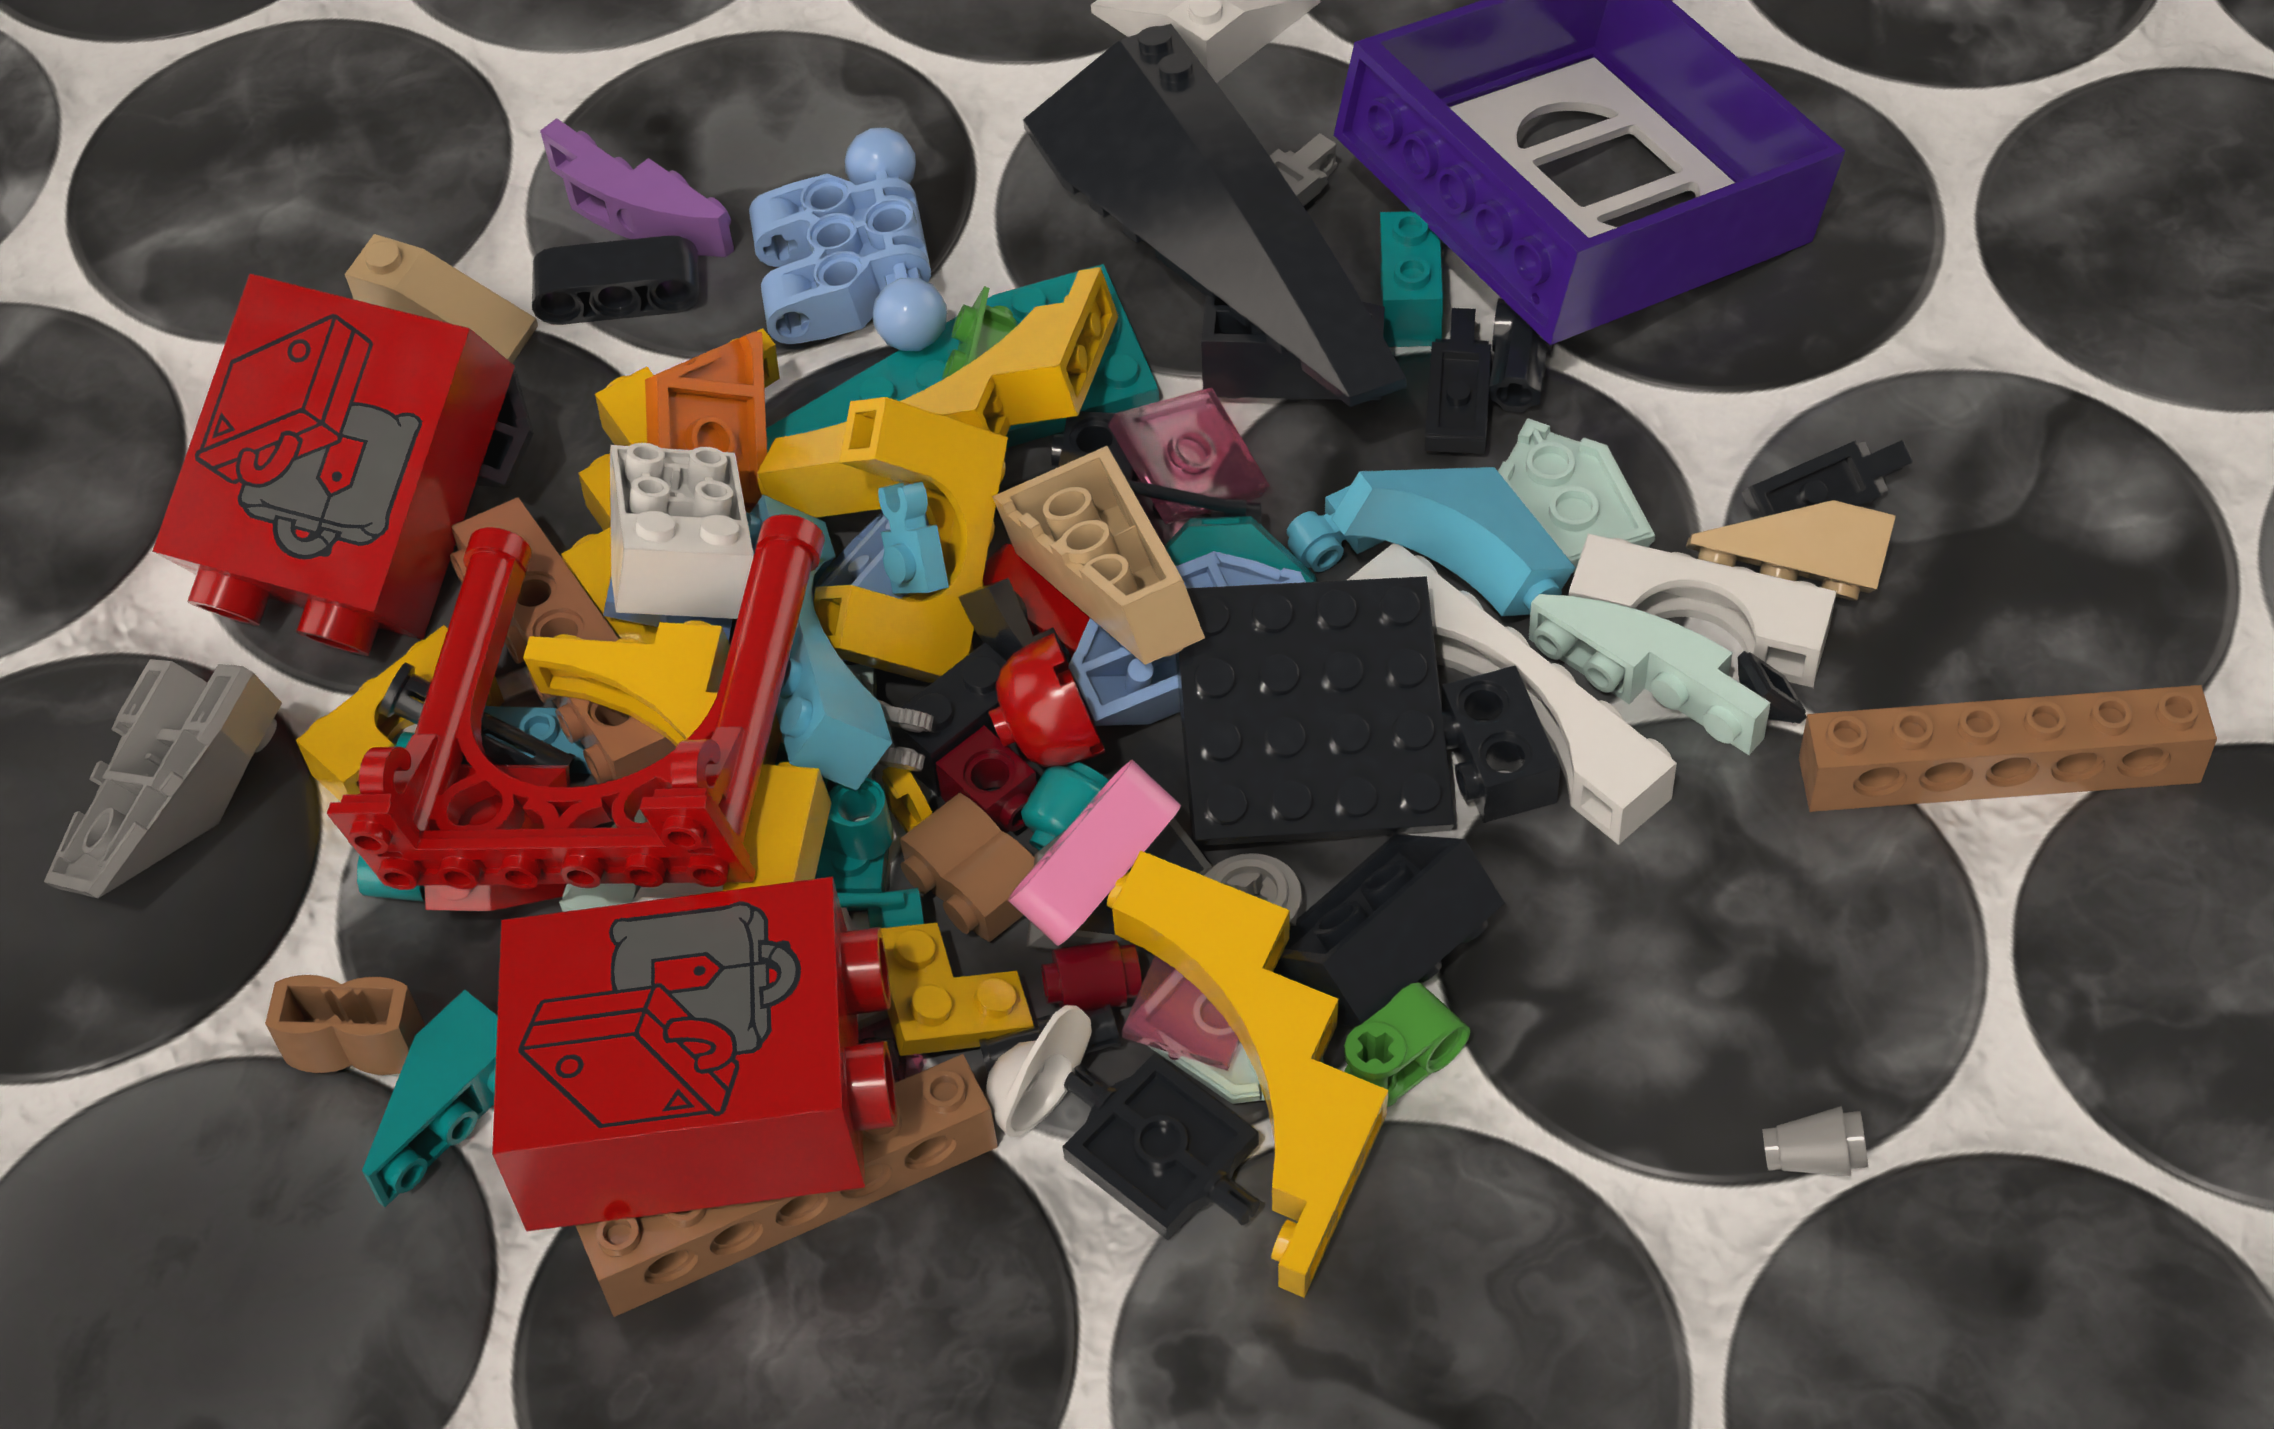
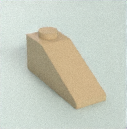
[345,234,538,364]

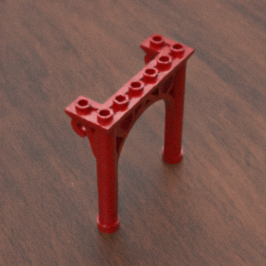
[327,514,825,890]

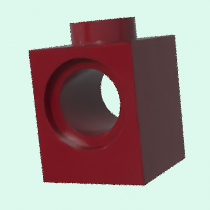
[935,726,1037,833]

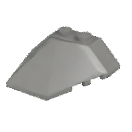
[44,659,282,898]

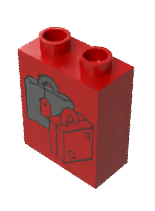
[152,274,515,656]
[492,877,897,1232]

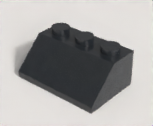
[1273,834,1505,1027]

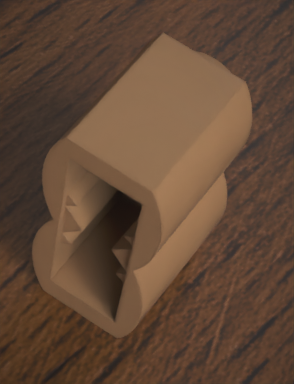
[900,793,1035,942]
[265,975,426,1075]

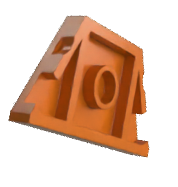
[645,331,767,513]

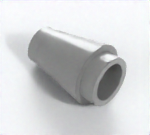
[1762,1106,1868,1176]

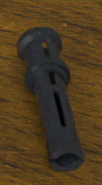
[379,662,576,771]

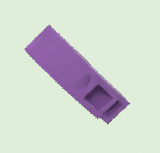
[540,118,734,257]

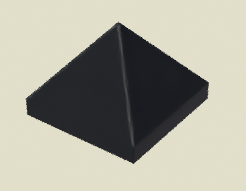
[1737,651,1807,724]

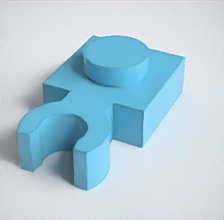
[878,482,949,594]

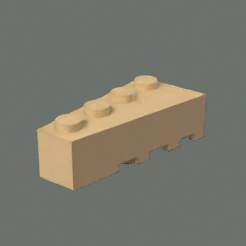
[992,446,1205,665]

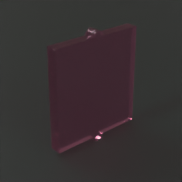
[1122,956,1240,1071]

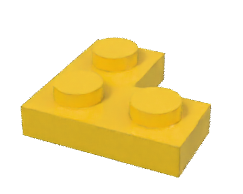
[880,923,1034,1056]

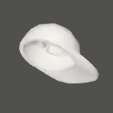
[985,1005,1092,1137]

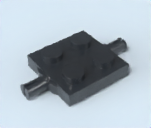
[1062,1053,1260,1240]

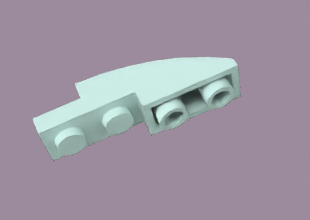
[1529,594,1771,755]

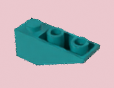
[362,990,498,1207]

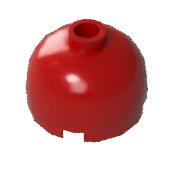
[989,633,1106,767]

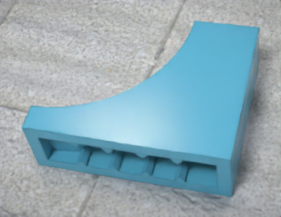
[1331,467,1576,616]

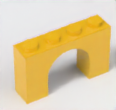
[813,397,1008,683]

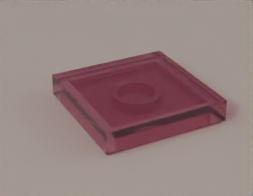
[1108,387,1270,525]

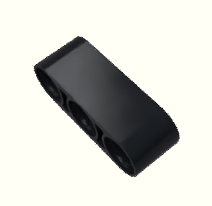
[532,235,699,325]

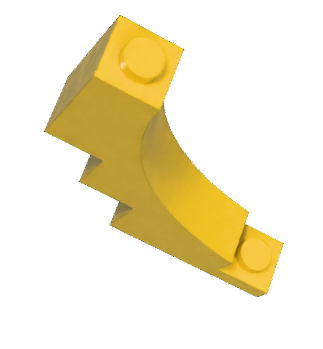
[757,267,1118,518]
[1107,850,1389,1298]

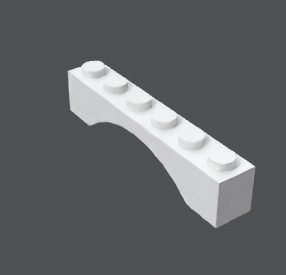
[1347,543,1677,845]

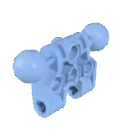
[749,128,947,351]

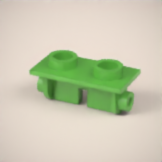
[942,286,1017,380]

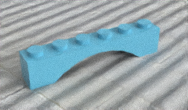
[746,495,892,791]

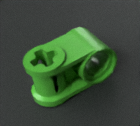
[1344,982,1470,1107]

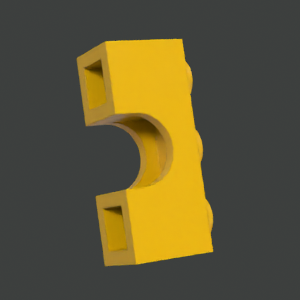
[296,625,504,801]

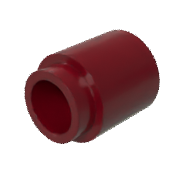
[1041,940,1142,1012]

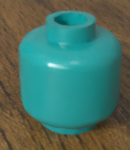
[1021,762,1109,851]

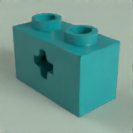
[1380,211,1443,347]

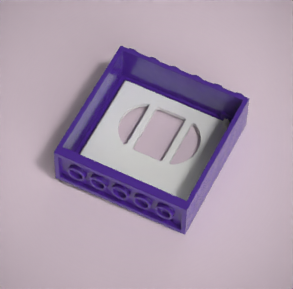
[1333,0,1845,345]

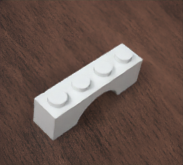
[1568,534,1837,688]

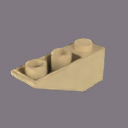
[1686,500,1896,601]

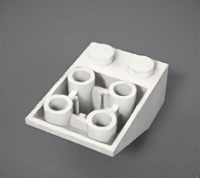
[610,443,754,619]

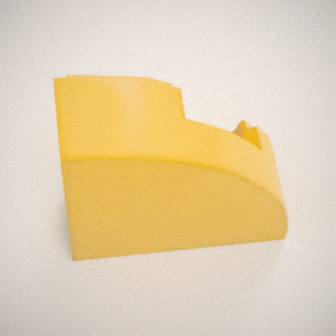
[882,767,932,833]

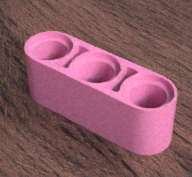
[1008,760,1181,946]

